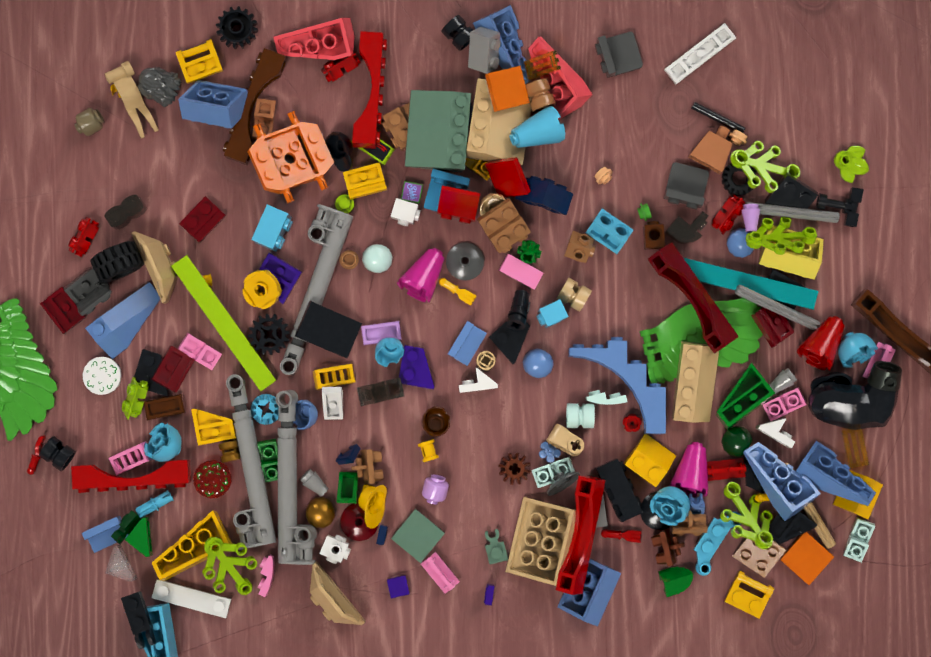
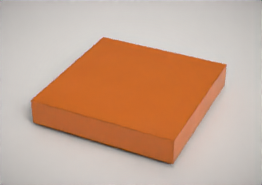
[485,66,530,112]
[779,532,834,585]

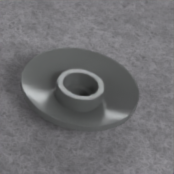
[446,242,484,281]
[547,472,580,496]

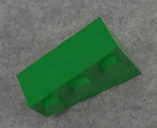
[716,362,775,430]

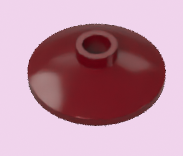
[340,503,378,541]

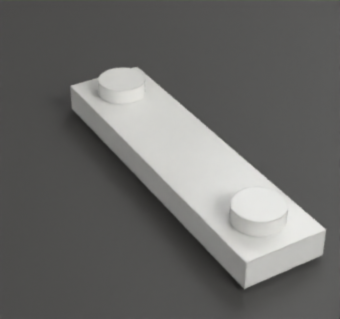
[664,23,736,85]
[152,579,232,618]

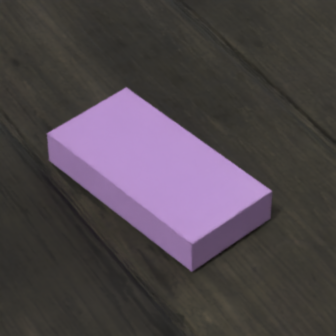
[361,321,402,345]

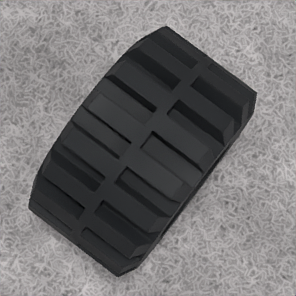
[90,241,144,283]

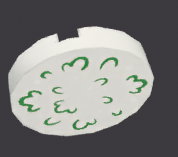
[83,357,122,395]

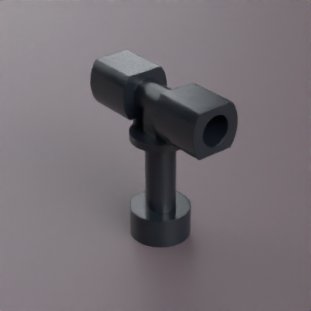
[816,187,864,228]

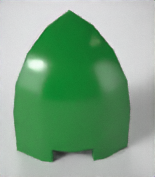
[658,567,693,597]

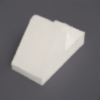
[459,368,498,393]
[322,387,343,420]
[755,418,795,448]

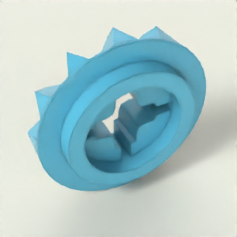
[251,394,278,425]

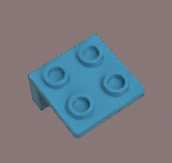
[424,169,470,212]

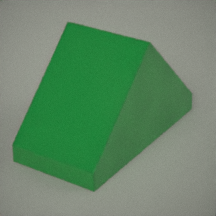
[337,472,358,504]
[125,517,153,557]

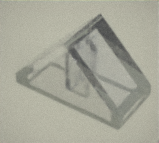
[105,544,138,582]

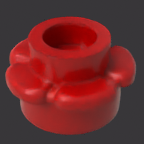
[623,414,642,432]

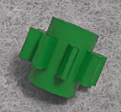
[517,240,542,264]

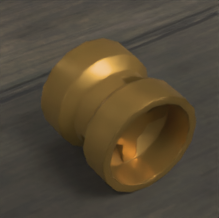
[218,440,241,463]

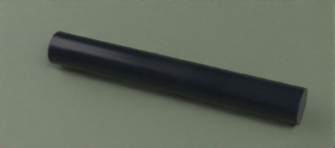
[691,102,745,133]

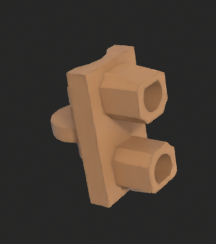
[351,449,384,484]
[672,510,708,537]

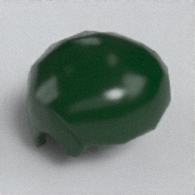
[721,426,753,457]

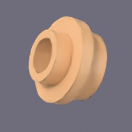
[729,129,747,146]
[595,167,613,184]

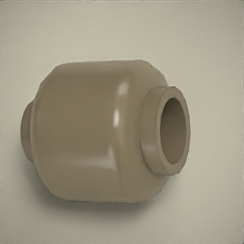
[74,108,104,136]

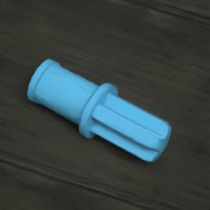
[135,490,174,518]

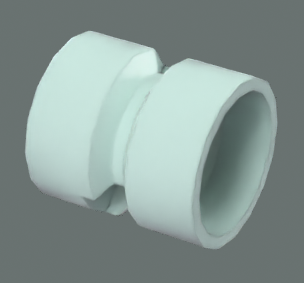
[566,403,595,428]

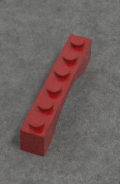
[352,31,387,149]
[71,459,191,493]
[555,476,606,595]

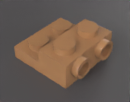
[381,102,410,151]
[477,198,531,253]

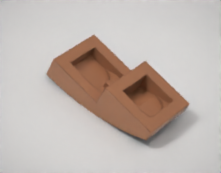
[252,98,276,140]

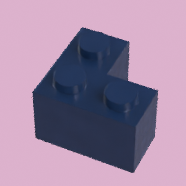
[515,176,573,215]

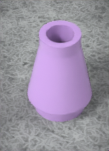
[741,204,761,233]

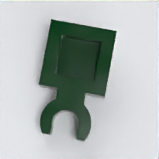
[111,510,141,544]

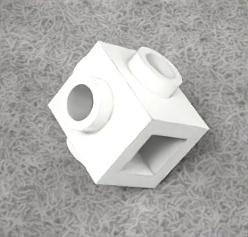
[320,534,351,564]

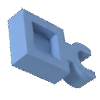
[688,493,705,514]

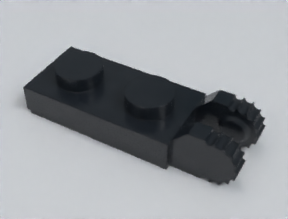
[121,591,156,649]

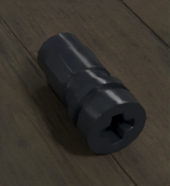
[506,290,530,331]

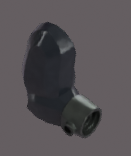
[808,361,902,430]

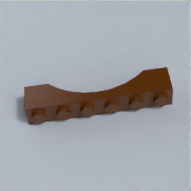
[223,48,287,166]
[851,289,931,374]

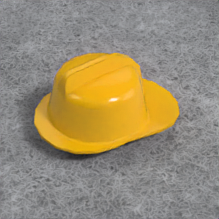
[358,484,387,529]

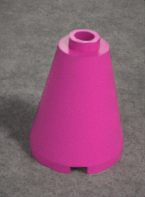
[397,248,445,303]
[670,442,708,497]

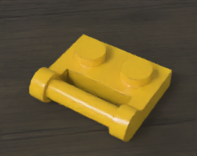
[176,39,223,84]
[724,570,774,619]

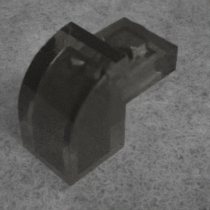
[664,211,708,244]
[357,378,404,406]

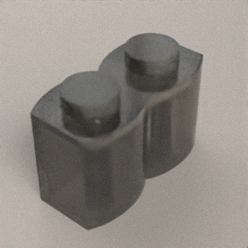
[104,195,147,229]

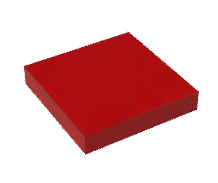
[485,157,531,197]

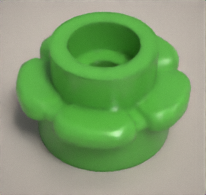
[637,203,652,221]

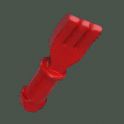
[27,436,46,475]
[601,529,642,543]

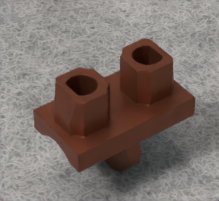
[651,529,685,567]

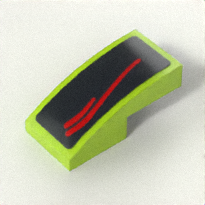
[351,139,395,165]

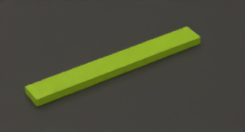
[171,255,276,391]

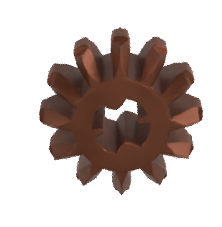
[498,452,531,485]

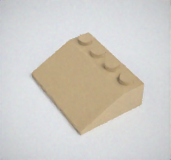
[466,78,531,166]
[505,497,576,586]

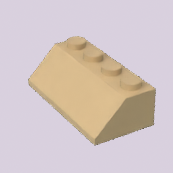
[671,341,719,423]

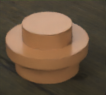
[340,250,359,270]

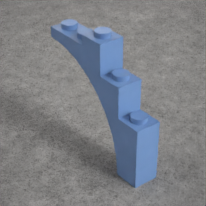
[568,337,666,434]

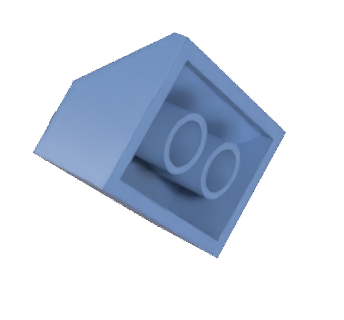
[178,80,248,128]
[558,559,621,626]

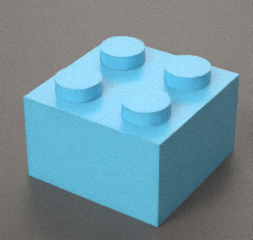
[251,204,293,252]

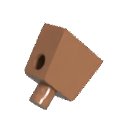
[688,125,732,175]

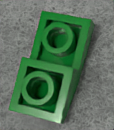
[257,439,278,482]

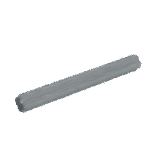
[746,202,840,223]
[735,285,820,331]

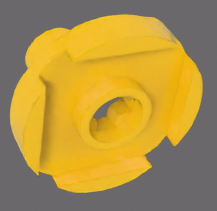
[242,270,282,309]

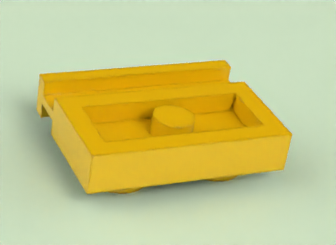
[343,162,387,200]

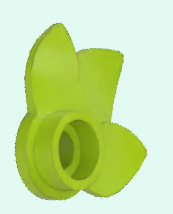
[834,146,869,183]

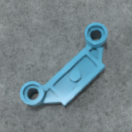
[693,511,741,576]

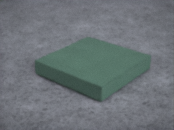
[391,508,445,563]

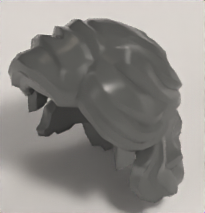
[138,67,182,107]

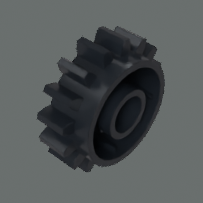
[216,6,258,49]

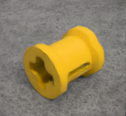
[417,439,439,462]

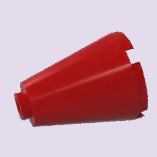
[797,316,845,371]

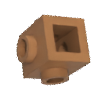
[564,231,596,263]

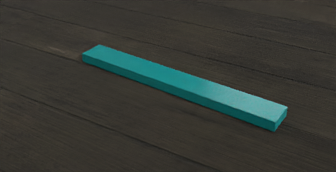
[684,258,819,310]

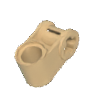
[546,424,584,457]

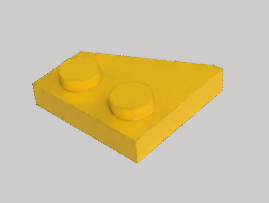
[191,409,237,446]

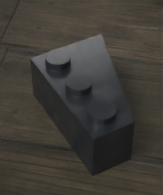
[595,458,643,522]

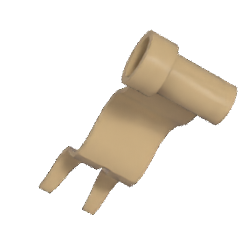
[104,61,158,139]

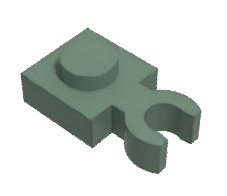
[485,529,508,564]

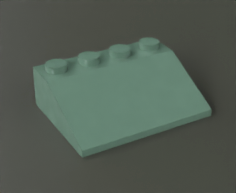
[404,90,471,173]

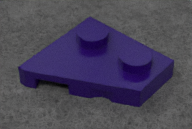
[259,253,302,304]
[398,345,434,390]

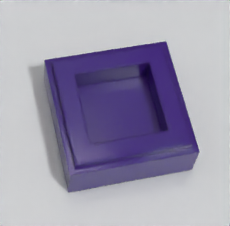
[387,575,410,598]
[484,584,495,606]

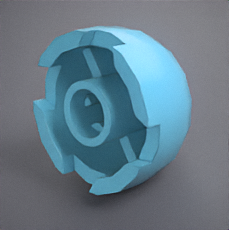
[838,332,878,368]
[144,423,182,462]
[650,486,690,526]

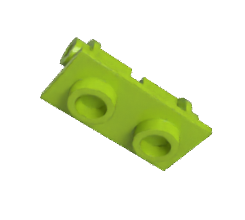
[122,377,149,420]

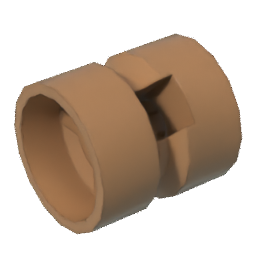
[526,78,556,112]

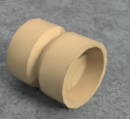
[556,278,592,312]

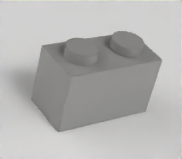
[468,26,501,74]

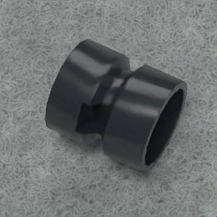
[441,15,473,51]
[39,436,76,472]

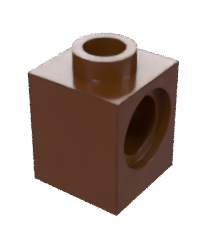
[643,221,665,250]

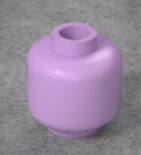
[422,474,449,505]

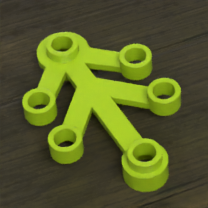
[730,141,800,193]
[745,216,817,255]
[720,482,773,550]
[202,537,257,595]

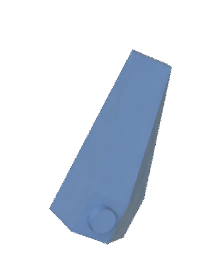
[473,5,531,84]
[85,282,160,359]
[796,441,876,506]

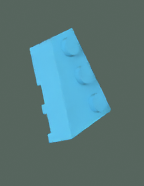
[125,603,178,657]

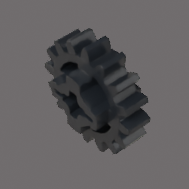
[248,314,291,355]

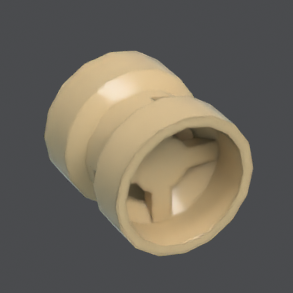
[476,351,496,370]

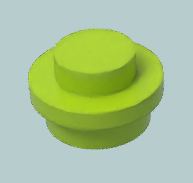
[335,194,354,213]

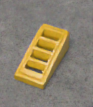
[313,364,355,390]

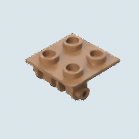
[732,529,786,578]

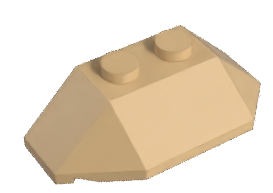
[131,231,178,304]
[310,561,366,625]

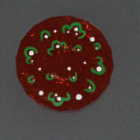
[193,460,232,498]

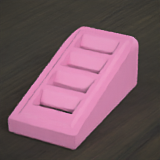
[109,441,152,476]

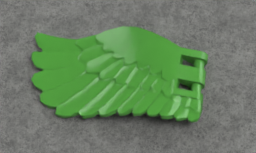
[0,298,58,441]
[640,298,763,384]

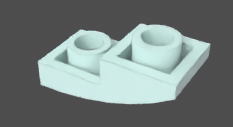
[585,390,627,405]
[531,456,575,488]
[843,517,875,563]

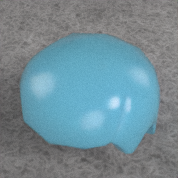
[375,337,404,367]

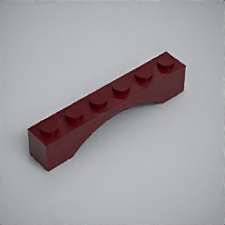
[648,242,739,354]

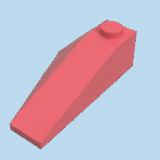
[273,18,355,60]
[528,36,593,120]

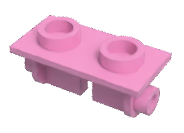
[862,342,896,379]
[421,552,460,594]

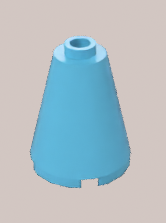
[509,106,565,148]

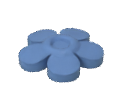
[539,442,561,463]

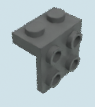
[595,32,643,78]
[663,162,709,210]
[64,266,112,316]

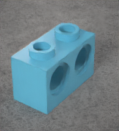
[586,209,633,254]
[536,299,569,328]

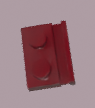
[179,196,226,243]
[40,287,86,334]
[751,307,794,348]
[151,346,195,393]

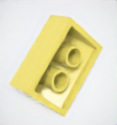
[759,225,824,280]

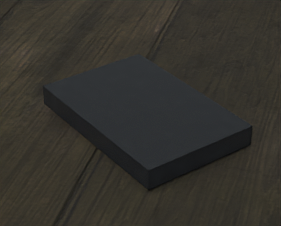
[295,301,362,358]

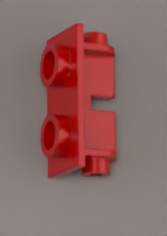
[320,51,361,82]
[711,195,745,235]
[68,217,99,257]
[707,458,746,481]

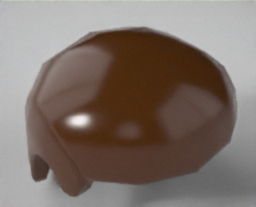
[421,406,450,437]

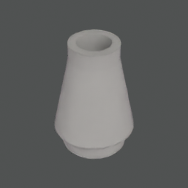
[769,368,797,394]
[300,469,329,497]

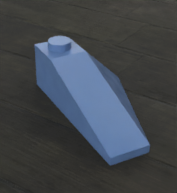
[743,442,821,521]

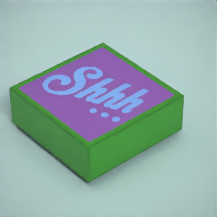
[401,181,423,204]

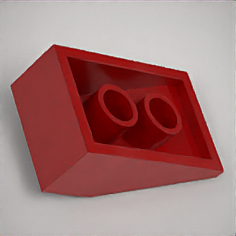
[437,185,480,224]

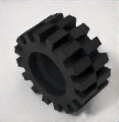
[721,160,758,196]

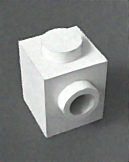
[391,198,421,227]

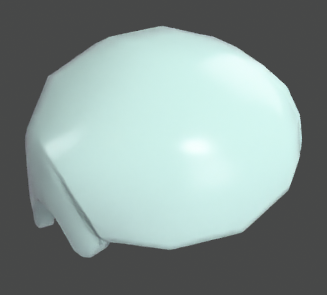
[362,244,393,273]

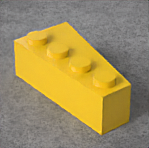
[152,510,232,581]

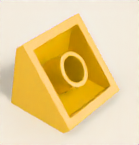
[832,470,883,520]

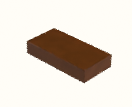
[144,394,186,421]

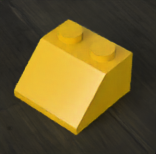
[624,434,676,487]

